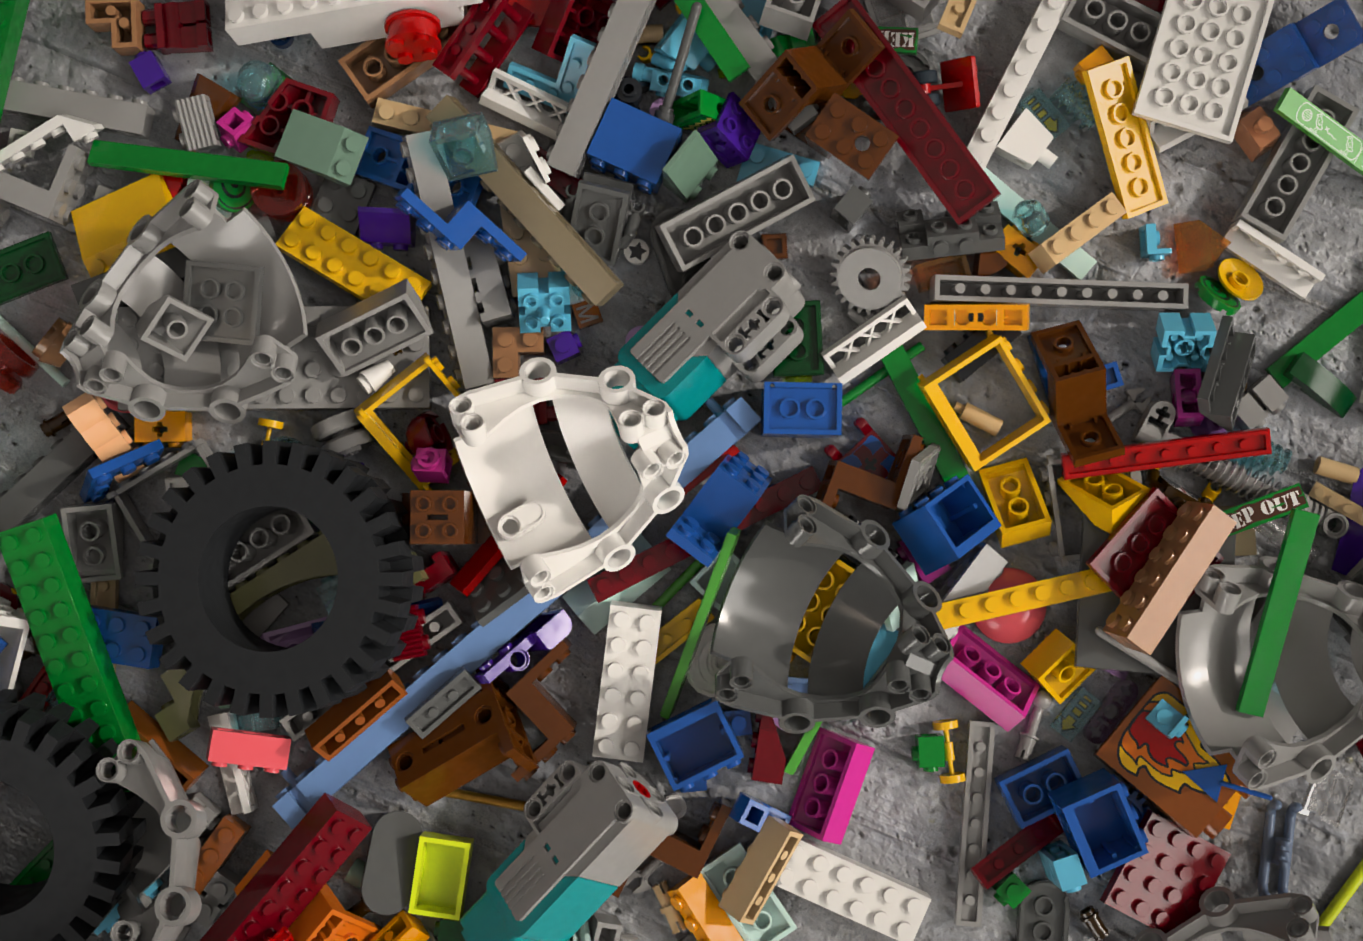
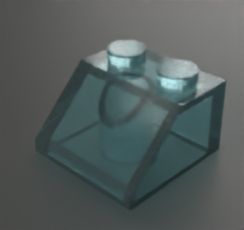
[429,111,498,182]

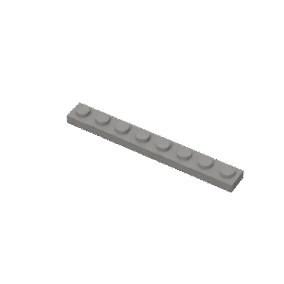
[954,720,996,927]

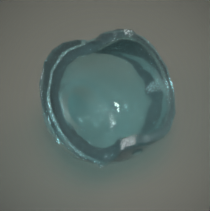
[236,60,283,109]

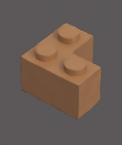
[85,0,146,56]
[492,327,546,379]

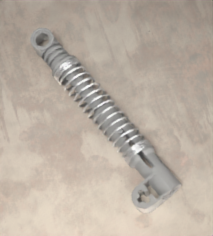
[1131,399,1349,538]

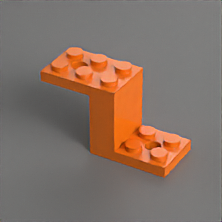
[233,849,382,941]

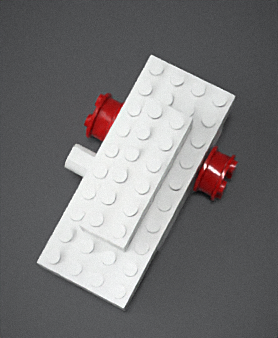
[225,0,483,65]

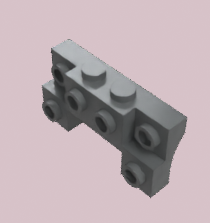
[896,201,1005,261]

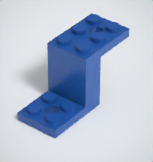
[666,450,772,568]

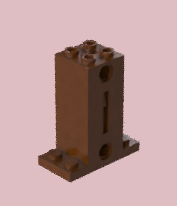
[402,490,491,544]
[387,668,538,807]

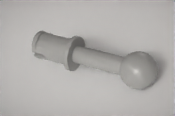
[1014,689,1052,762]

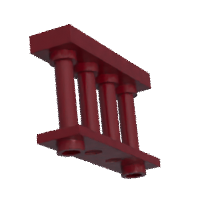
[432,0,535,98]

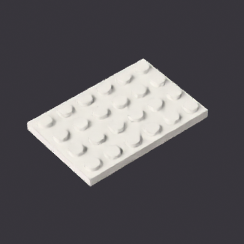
[1131,0,1274,144]

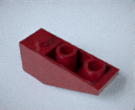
[747,713,786,785]

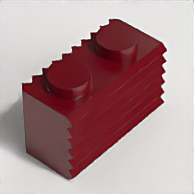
[393,604,431,662]

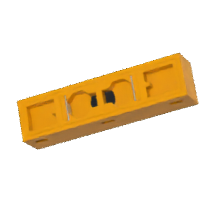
[924,303,1030,331]

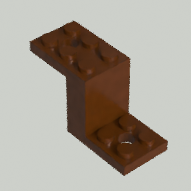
[739,9,885,142]
[771,92,899,181]
[1030,320,1125,468]
[815,434,924,510]
[506,637,577,782]
[612,797,732,898]

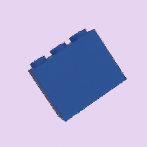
[587,98,682,195]
[761,381,843,439]
[892,474,1002,576]
[646,697,744,792]
[1047,768,1149,878]

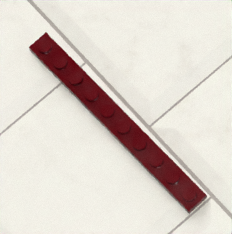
[587,466,821,603]

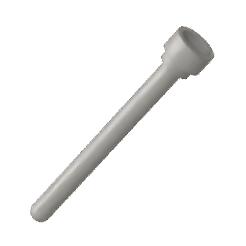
[1095,626,1179,686]

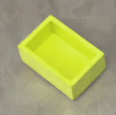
[408,831,474,921]

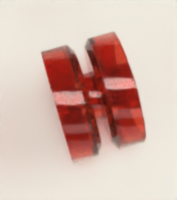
[250,161,313,222]
[0,332,39,395]

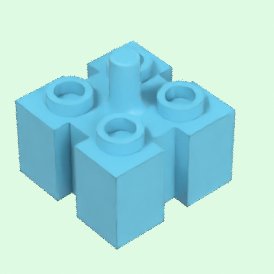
[517,271,571,333]
[1150,313,1217,372]

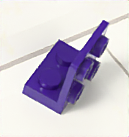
[697,92,761,168]

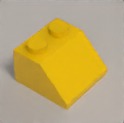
[1020,628,1096,704]

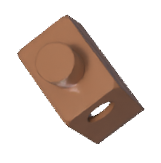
[1234,106,1281,162]

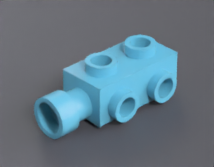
[632,62,709,98]

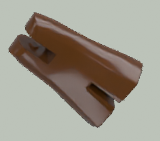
[174,73,242,142]

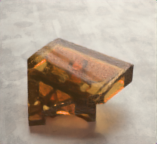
[1173,220,1232,275]

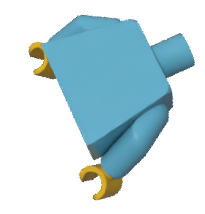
[638,3,716,72]

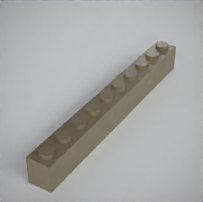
[426,95,624,306]

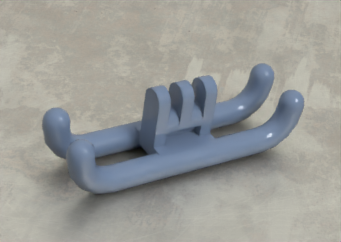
[1257,799,1303,896]

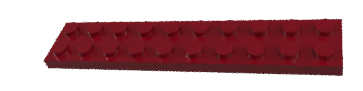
[812,0,1001,225]

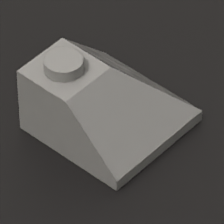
[135,295,214,362]

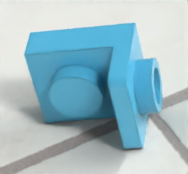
[1139,224,1172,262]
[1145,698,1189,739]

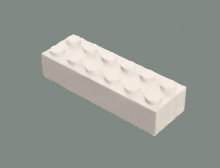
[592,600,662,763]
[775,837,932,941]

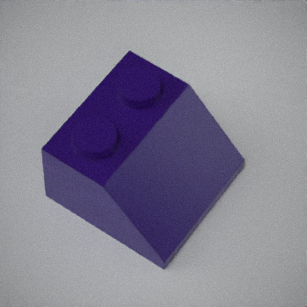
[358,206,417,251]

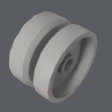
[310,409,377,458]

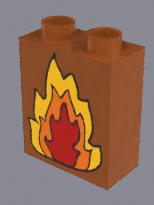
[1093,675,1250,839]

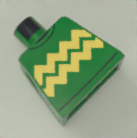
[672,89,726,131]

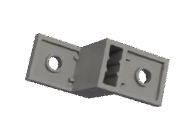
[0,144,94,230]

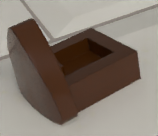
[972,251,1007,276]

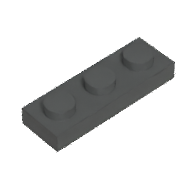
[404,667,482,739]

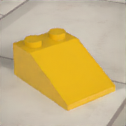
[978,457,1052,548]
[1057,473,1150,534]

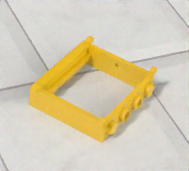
[917,330,1051,472]
[354,353,460,490]

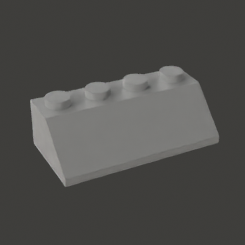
[315,279,433,378]

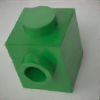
[911,733,945,772]
[991,871,1032,909]

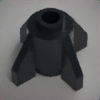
[614,76,651,110]

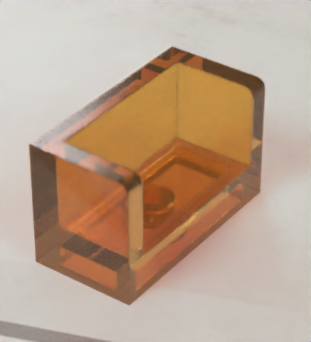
[912,254,972,293]

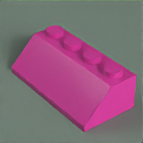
[941,625,1040,732]
[789,727,875,845]

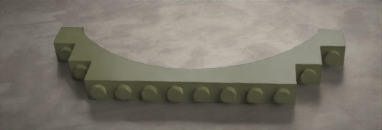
[155,530,429,742]

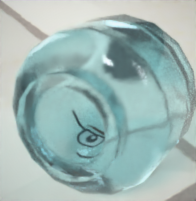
[1012,199,1050,238]

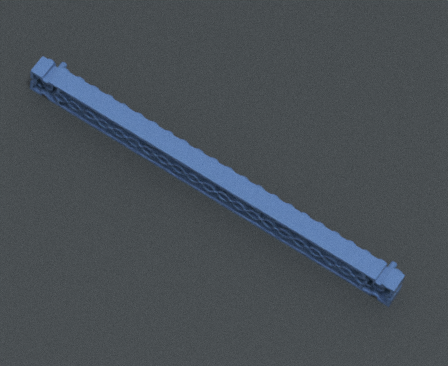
[272,397,762,829]

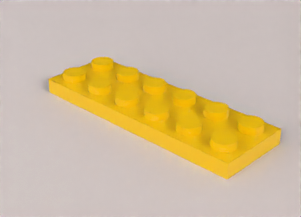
[1082,56,1168,219]
[275,206,432,301]

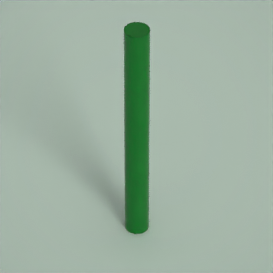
[842,342,925,407]

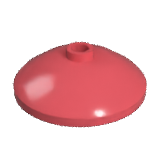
[975,568,1047,644]

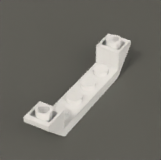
[0,114,104,172]

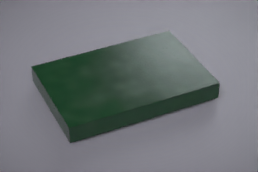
[0,231,69,306]
[772,300,824,378]

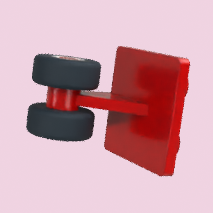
[912,56,980,113]

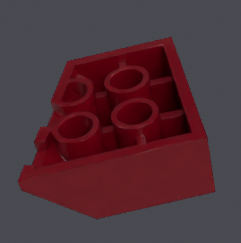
[531,0,616,62]
[237,78,340,160]

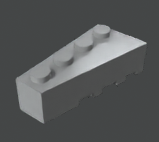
[463,233,518,328]

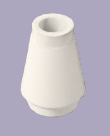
[356,359,396,395]

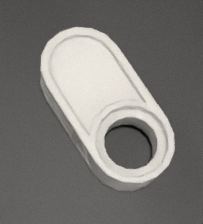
[497,500,546,541]

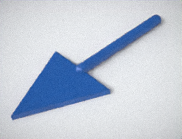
[1182,764,1273,802]

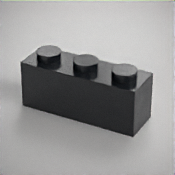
[941,330,1022,383]

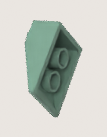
[274,109,369,187]
[662,130,719,204]

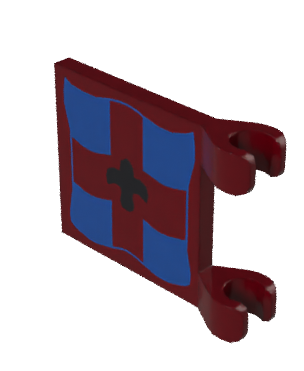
[824,417,896,479]

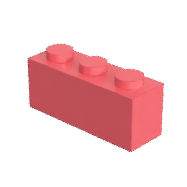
[206,726,292,773]

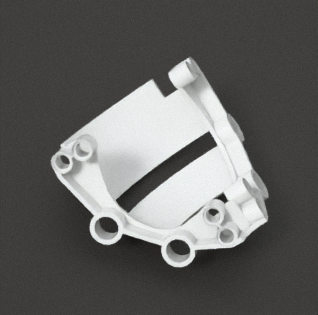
[448,357,689,603]

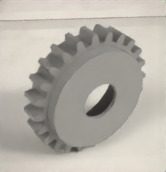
[830,235,912,315]

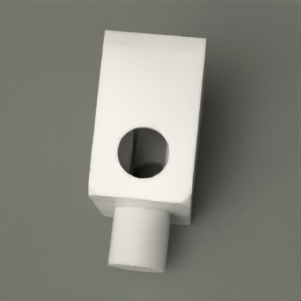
[994,108,1058,170]

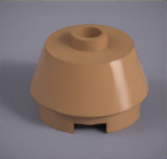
[31,317,72,368]

